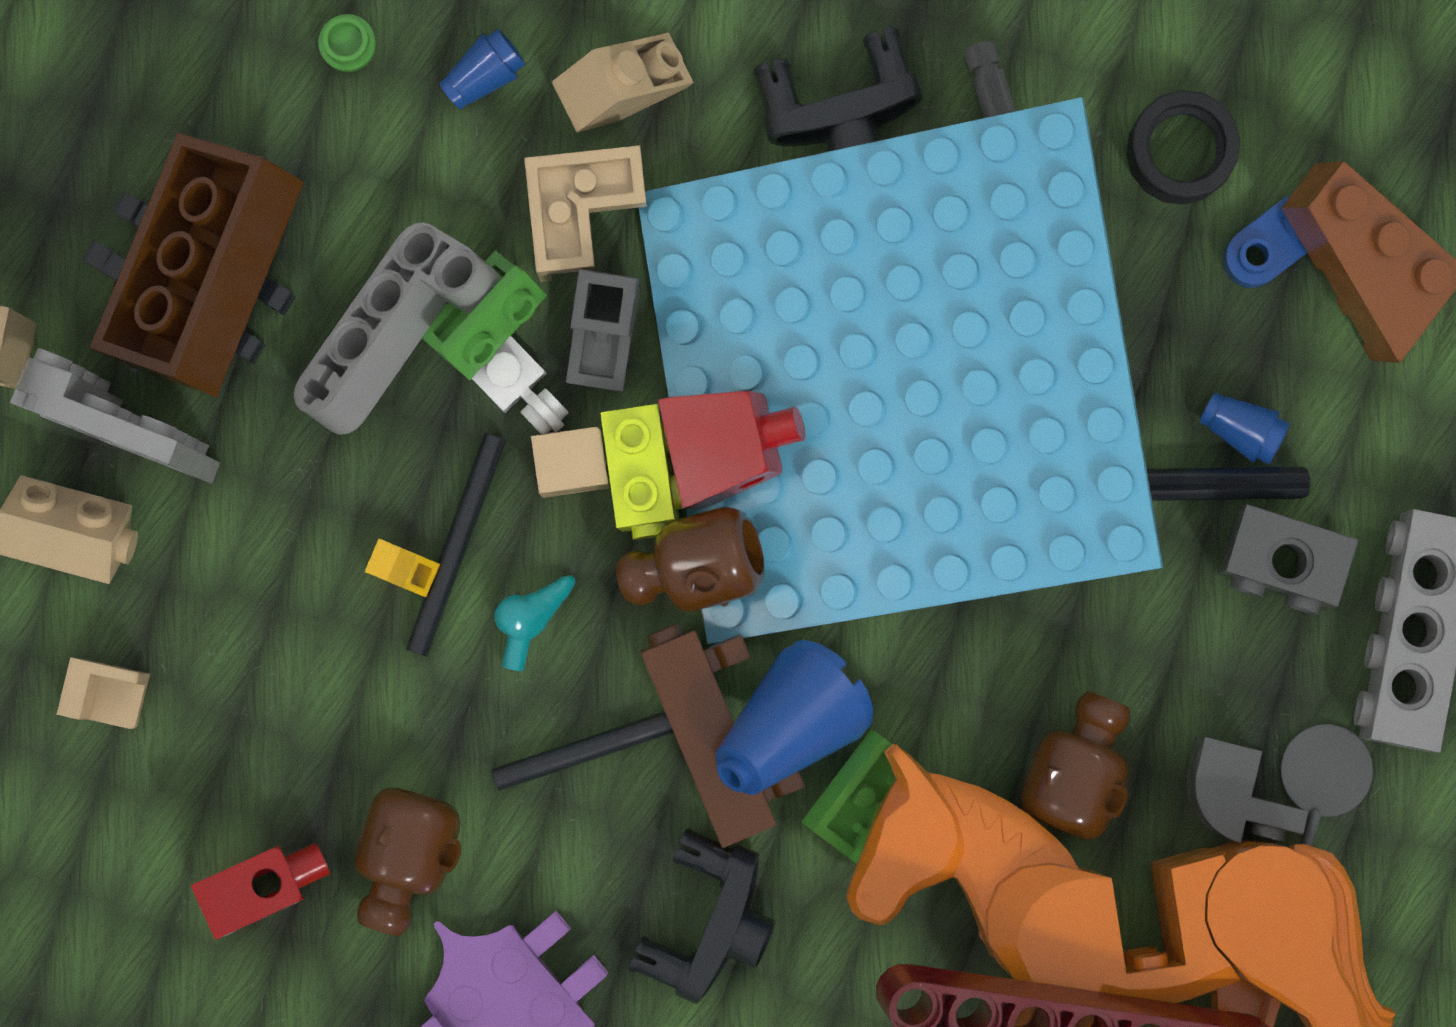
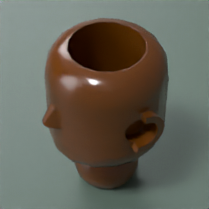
[616,507,765,612]
[1020,691,1130,840]
[355,787,461,936]

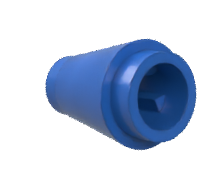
[439,28,526,110]
[1199,392,1291,465]

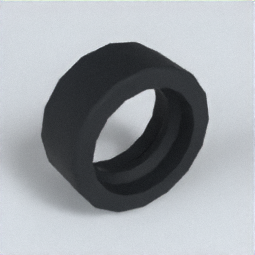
[1126,90,1241,205]

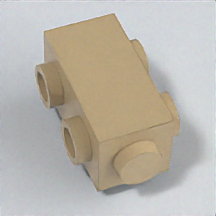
[0,475,138,584]

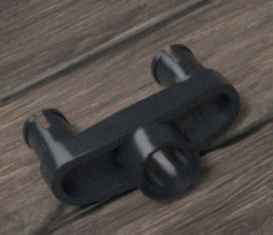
[753,27,923,152]
[629,828,776,1004]

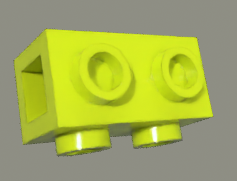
[600,404,685,540]

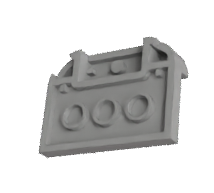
[10,348,220,484]

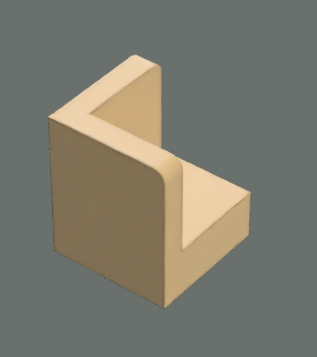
[531,427,610,498]
[57,657,150,729]

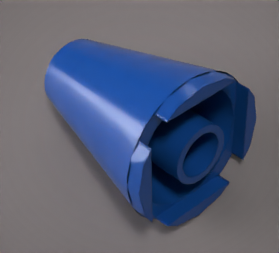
[715,640,873,795]

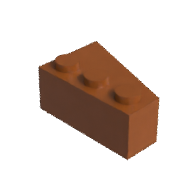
[1281,161,1456,363]

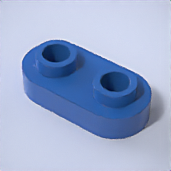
[1223,195,1307,288]

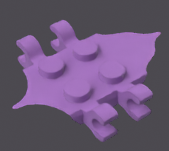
[421,910,609,1027]

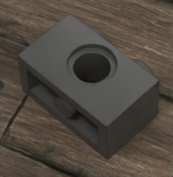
[1217,504,1358,615]

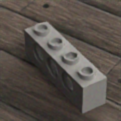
[1354,509,1456,753]

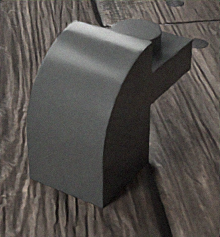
[566,269,640,392]
[1186,737,1309,843]

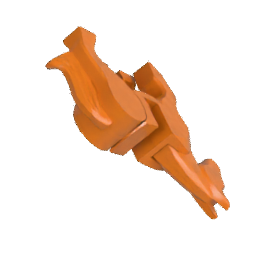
[846,744,1396,1027]

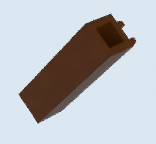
[640,623,805,848]

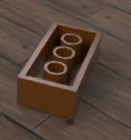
[90,133,304,398]

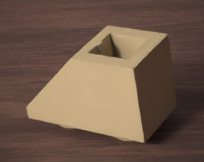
[552,33,694,132]

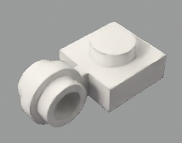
[472,336,568,435]

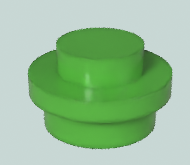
[318,14,376,72]

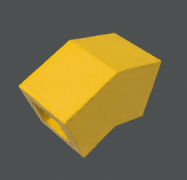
[365,539,440,597]

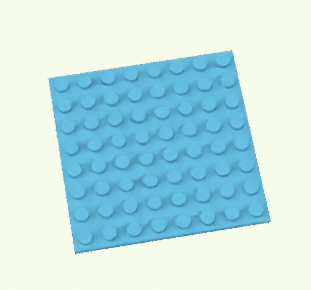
[639,97,1163,644]

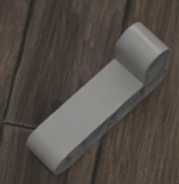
[294,222,503,435]

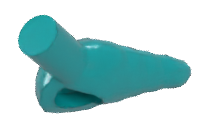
[494,575,576,671]

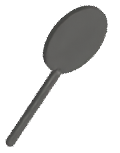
[1280,724,1373,846]

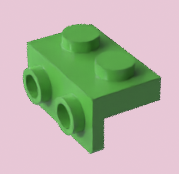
[422,250,547,381]
[801,729,929,864]

